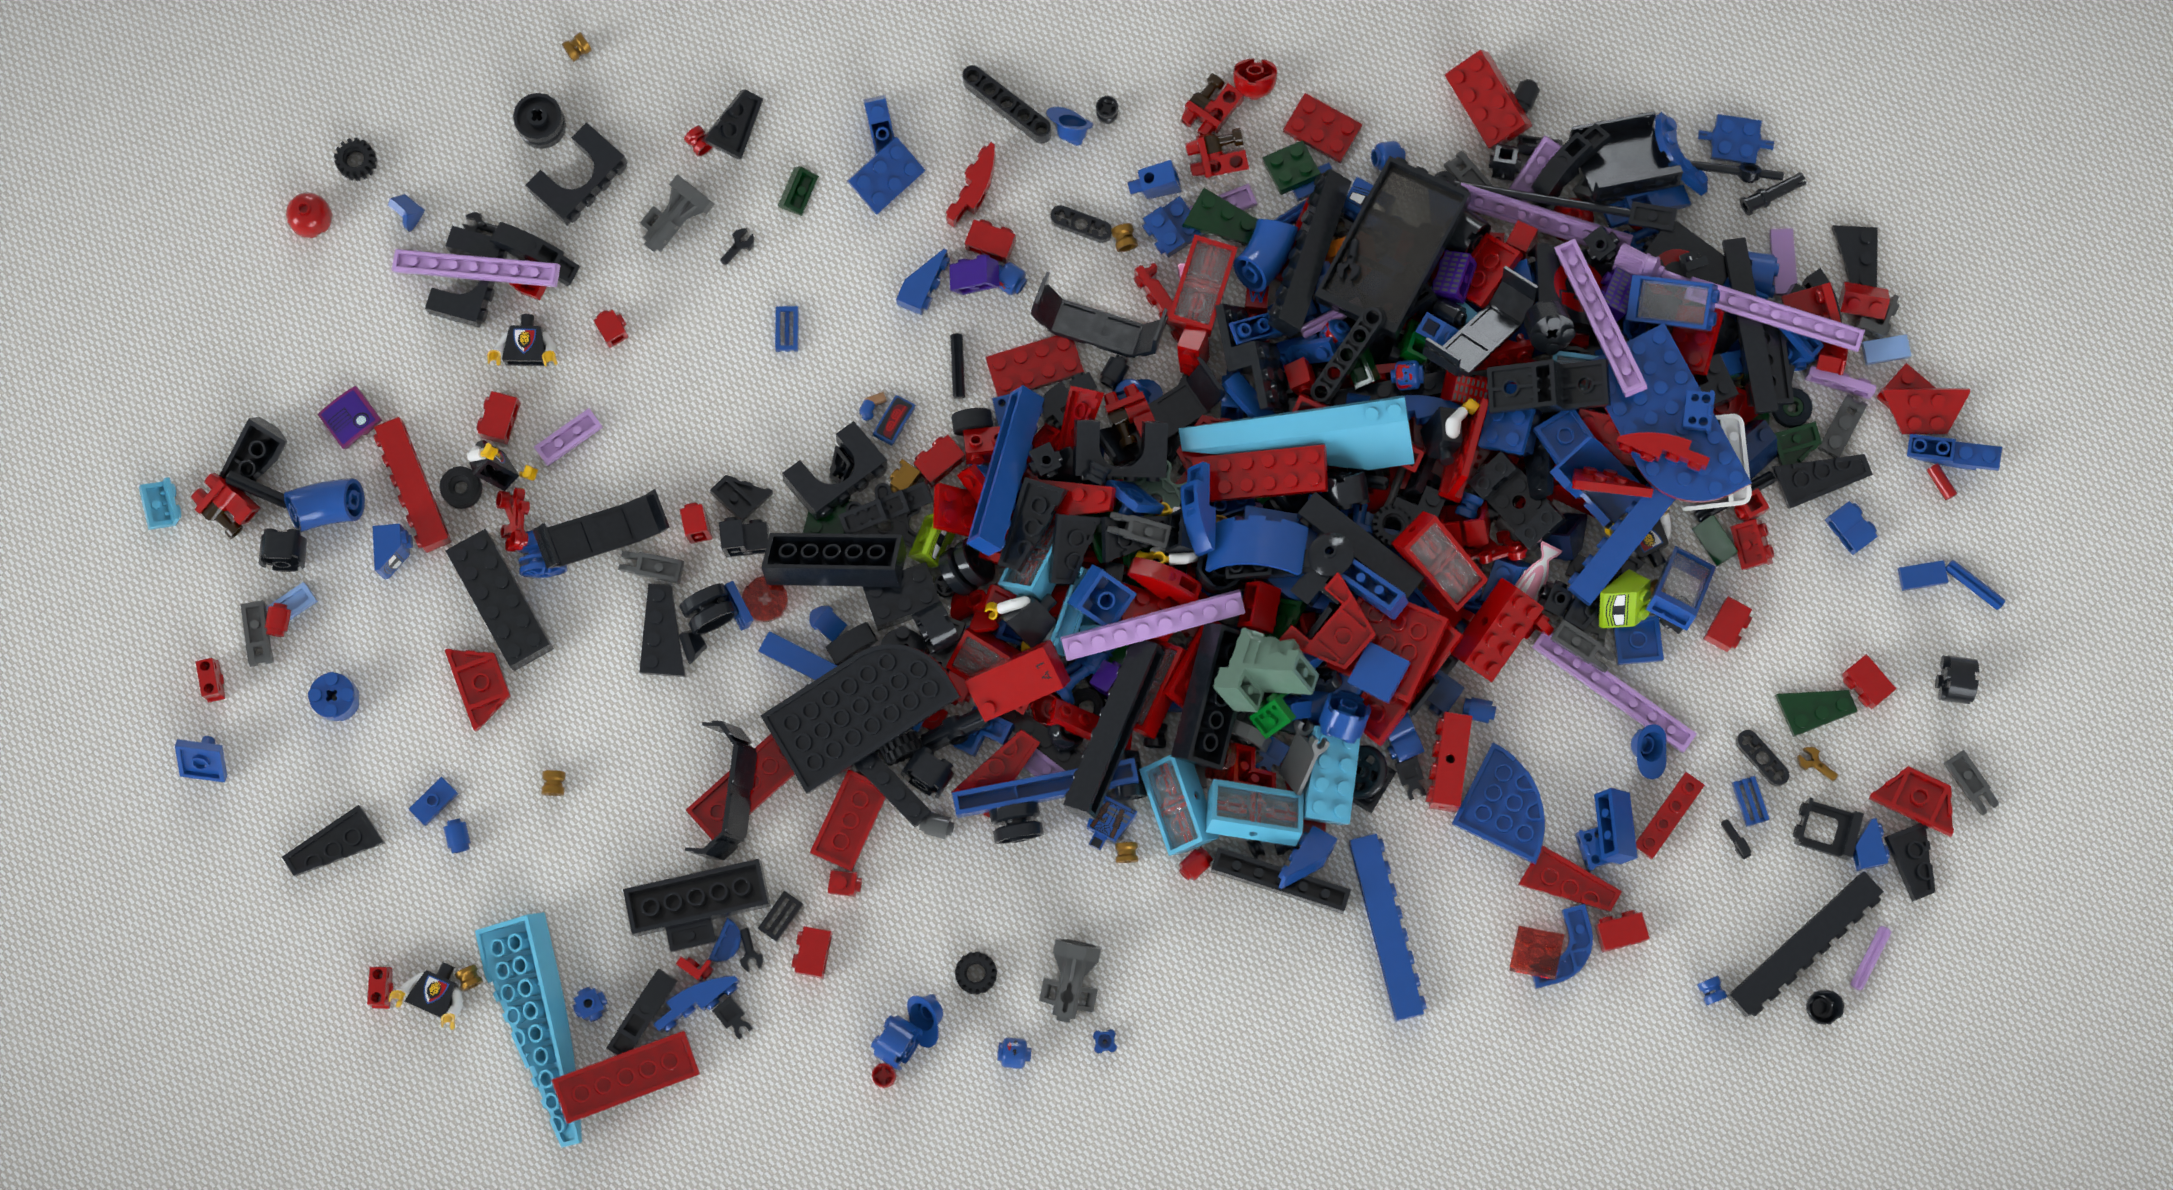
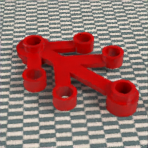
[496,488,530,552]
[1463,531,1528,564]

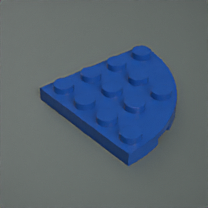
[1452,743,1545,865]

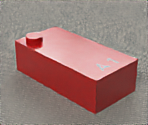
[964,639,1071,722]

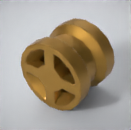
[1115,842,1138,863]
[454,964,483,991]

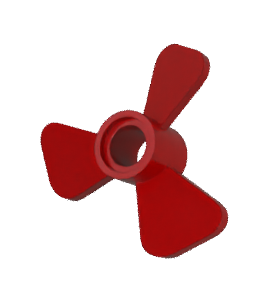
[950,579,1001,633]

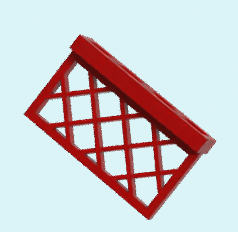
[1438,398,1489,503]

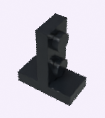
[1403,454,1462,506]

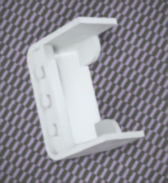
[1683,414,1752,511]

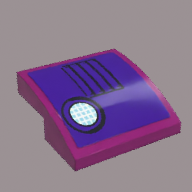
[317,386,382,449]

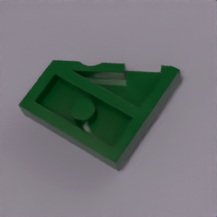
[1774,421,1822,466]

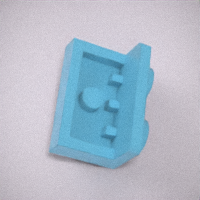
[139,477,181,530]

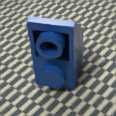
[1853,818,1890,871]

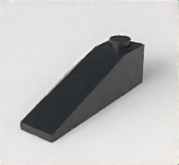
[219,417,287,492]

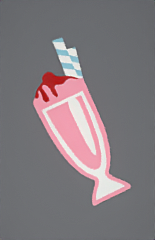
[1515,541,1562,602]

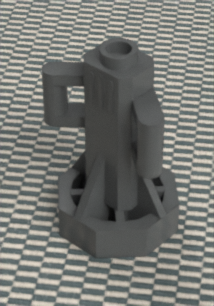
[640,174,715,252]
[1230,692,1280,753]
[1039,938,1102,1022]

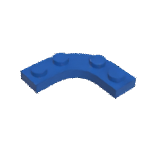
[1655,112,1708,196]
[1530,904,1593,989]

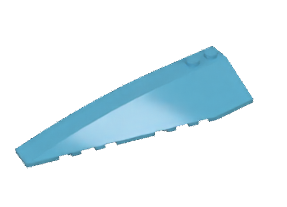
[1179,395,1415,470]
[475,912,582,1148]

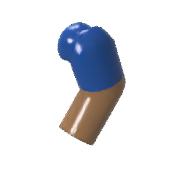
[859,392,887,421]

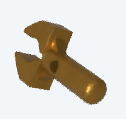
[1797,747,1838,781]

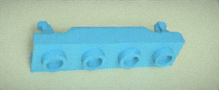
[1050,566,1088,657]

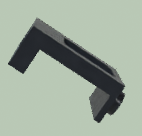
[1793,797,1864,860]

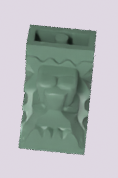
[1213,628,1319,712]

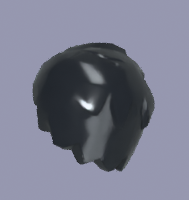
[1048,724,1084,752]

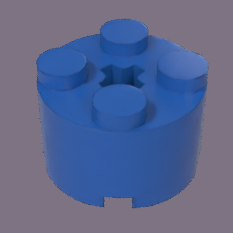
[1748,251,1779,298]
[308,672,360,721]
[1319,691,1371,744]
[871,1015,923,1070]

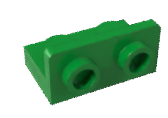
[1249,693,1296,739]

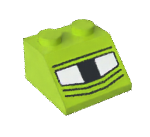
[908,513,955,568]
[1599,569,1651,628]

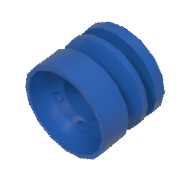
[518,530,568,578]

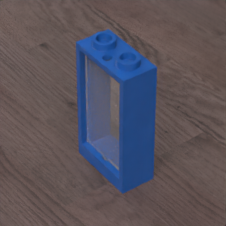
[1626,275,1720,331]
[1646,546,1716,631]

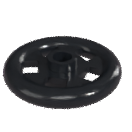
[1353,745,1387,799]

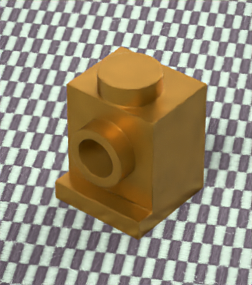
[890,459,922,493]

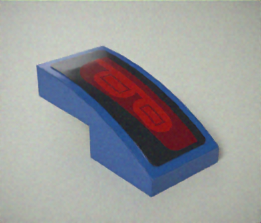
[873,395,916,446]

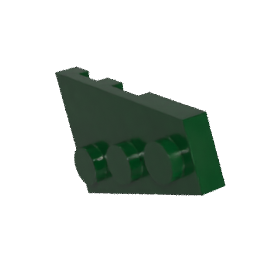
[1775,690,1858,737]

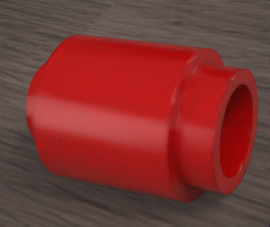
[265,603,291,637]
[1179,847,1213,881]

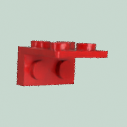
[1781,282,1841,322]

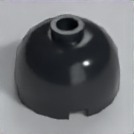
[1195,553,1240,594]

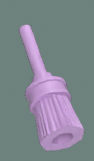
[1612,243,1690,284]

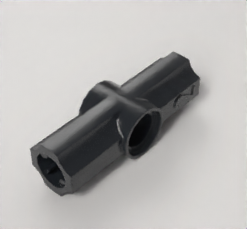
[920,708,990,752]

